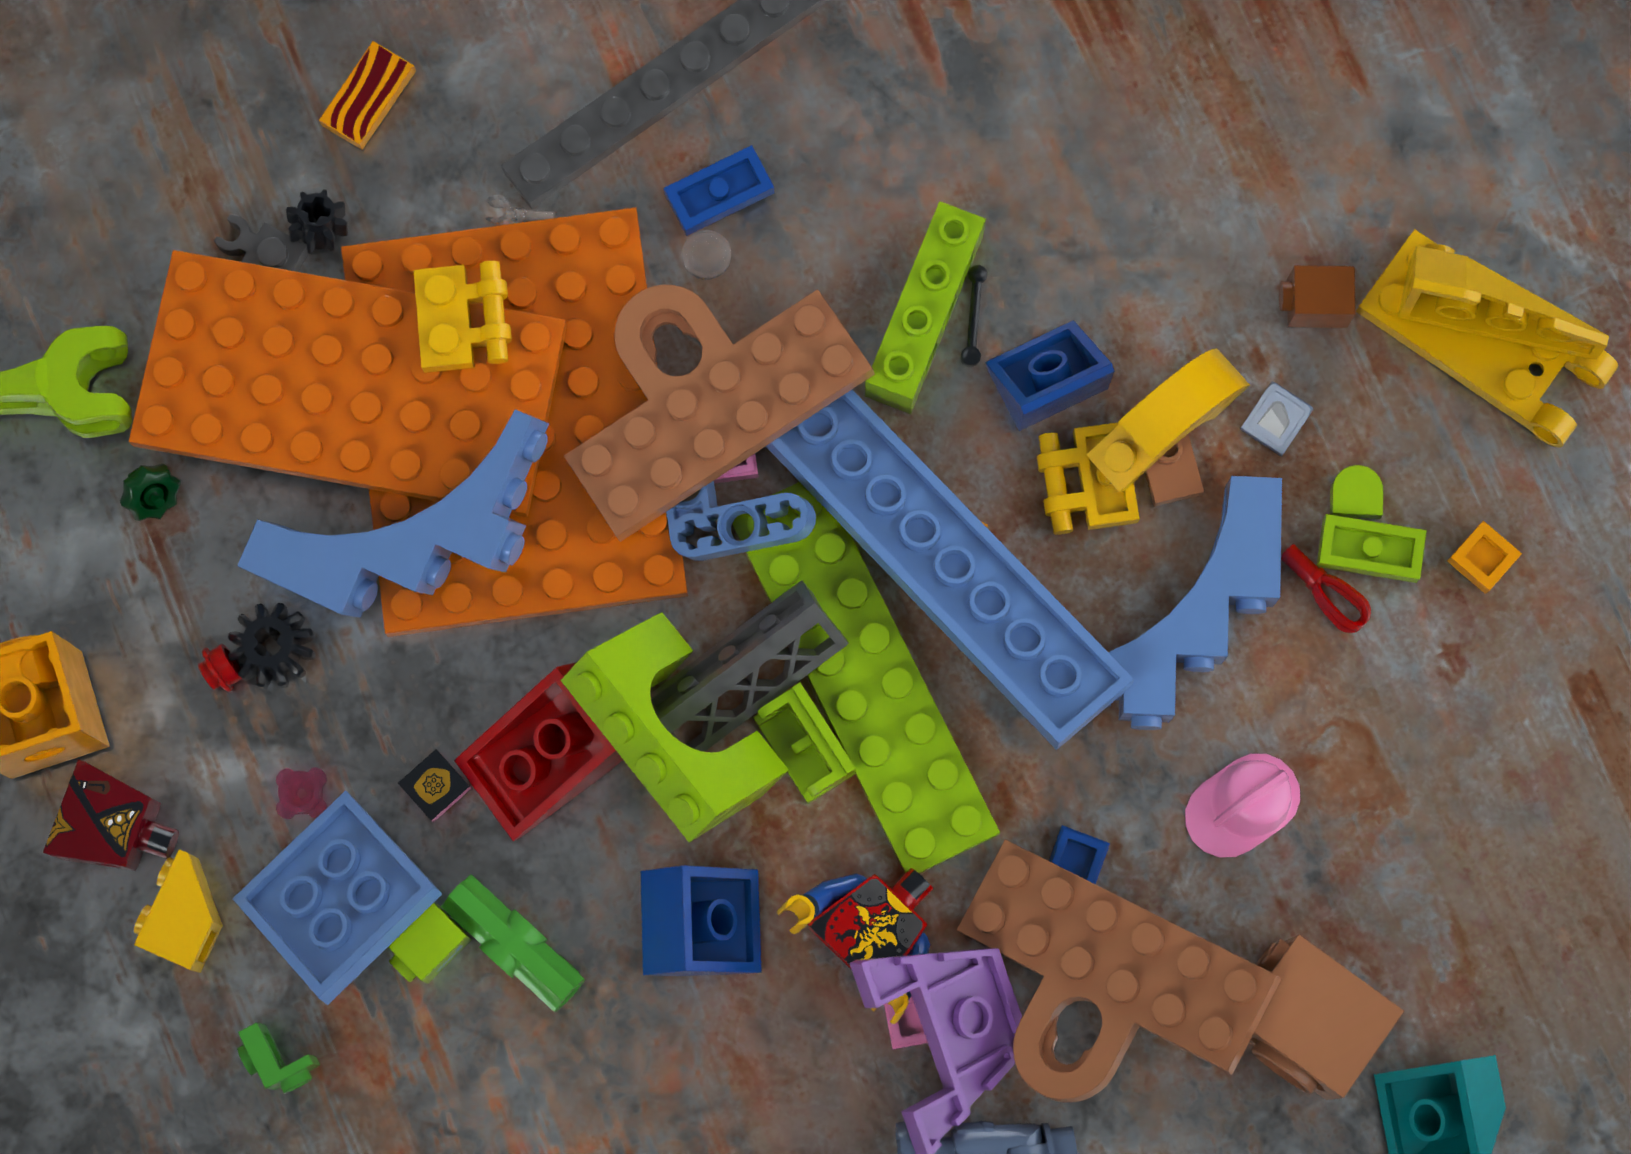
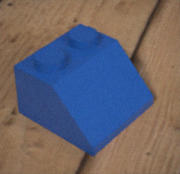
[640,865,762,976]

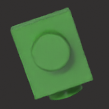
[237,1022,320,1094]

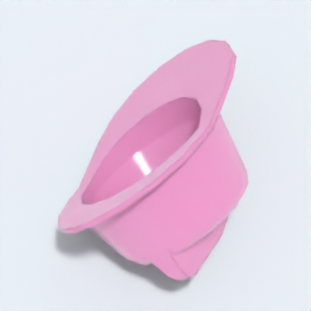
[1185,754,1300,858]

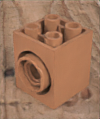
[1249,934,1404,1100]

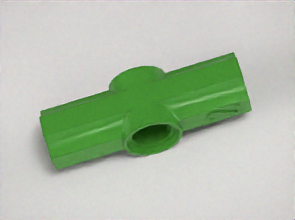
[441,874,585,1013]

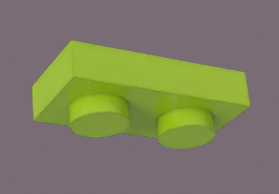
[1316,514,1427,583]

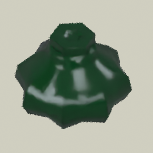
[120,464,181,521]

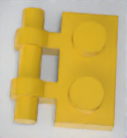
[413,261,512,373]
[1036,422,1140,535]

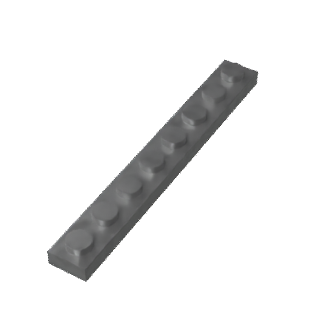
[501,0,830,209]

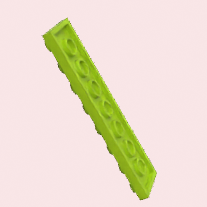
[732,482,1000,874]

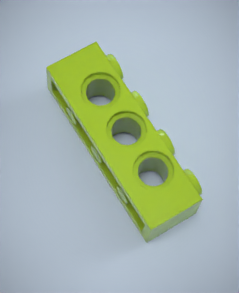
[865,201,986,414]

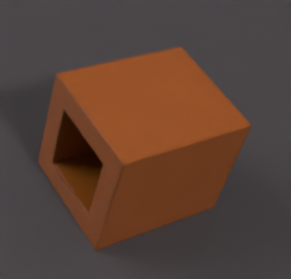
[1279,265,1356,328]

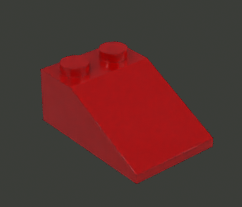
[454,662,623,841]

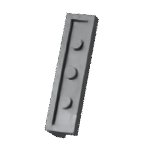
[650,580,849,752]

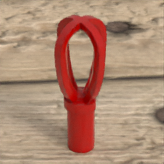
[1281,544,1371,633]

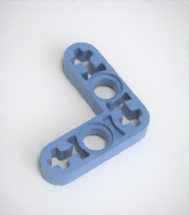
[666,481,816,561]

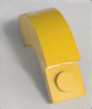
[1086,348,1250,492]

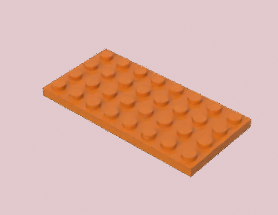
[129,250,567,517]

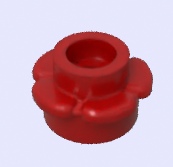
[198,644,242,692]

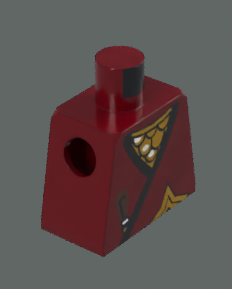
[43,760,179,871]

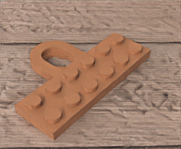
[564,285,875,542]
[957,839,1281,1103]

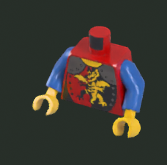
[777,868,933,1024]

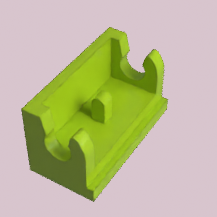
[753,682,856,804]

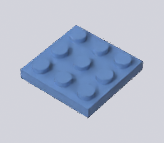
[232,790,442,1005]

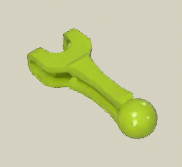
[0,326,132,438]

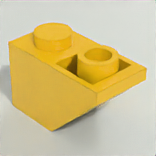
[134,849,223,973]

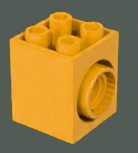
[0,631,110,779]

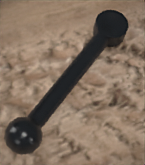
[960,265,988,367]

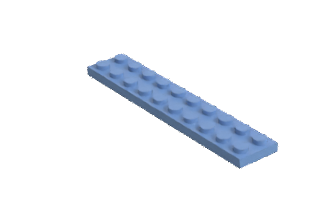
[766,390,1134,750]

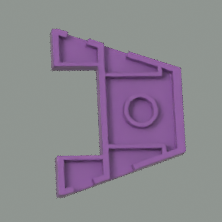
[850,948,1022,1154]

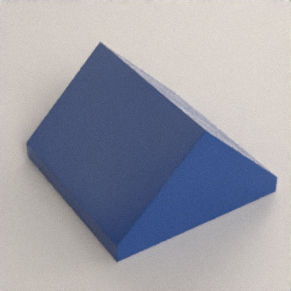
[985,320,1115,431]

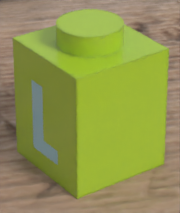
[388,902,472,984]

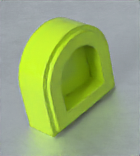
[1330,465,1383,519]

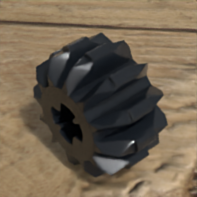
[228,603,316,689]

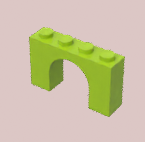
[561,612,789,843]

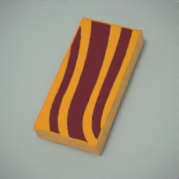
[319,41,416,150]

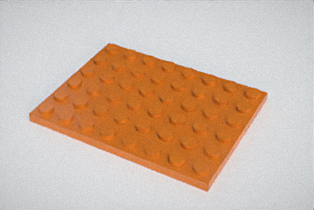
[341,207,688,637]

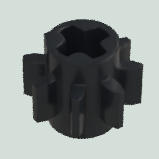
[286,189,348,254]

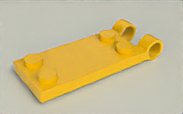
[1356,229,1618,448]

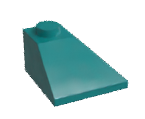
[1374,1055,1506,1154]

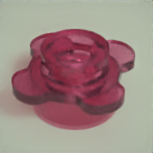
[276,767,327,819]

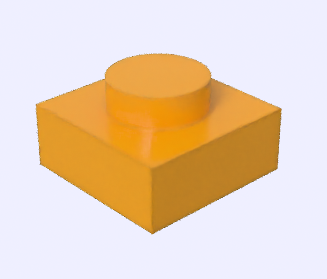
[1447,520,1522,594]

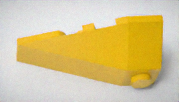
[1398,244,1609,360]

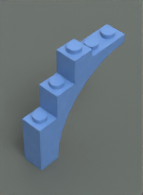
[237,410,549,618]
[1108,476,1282,730]

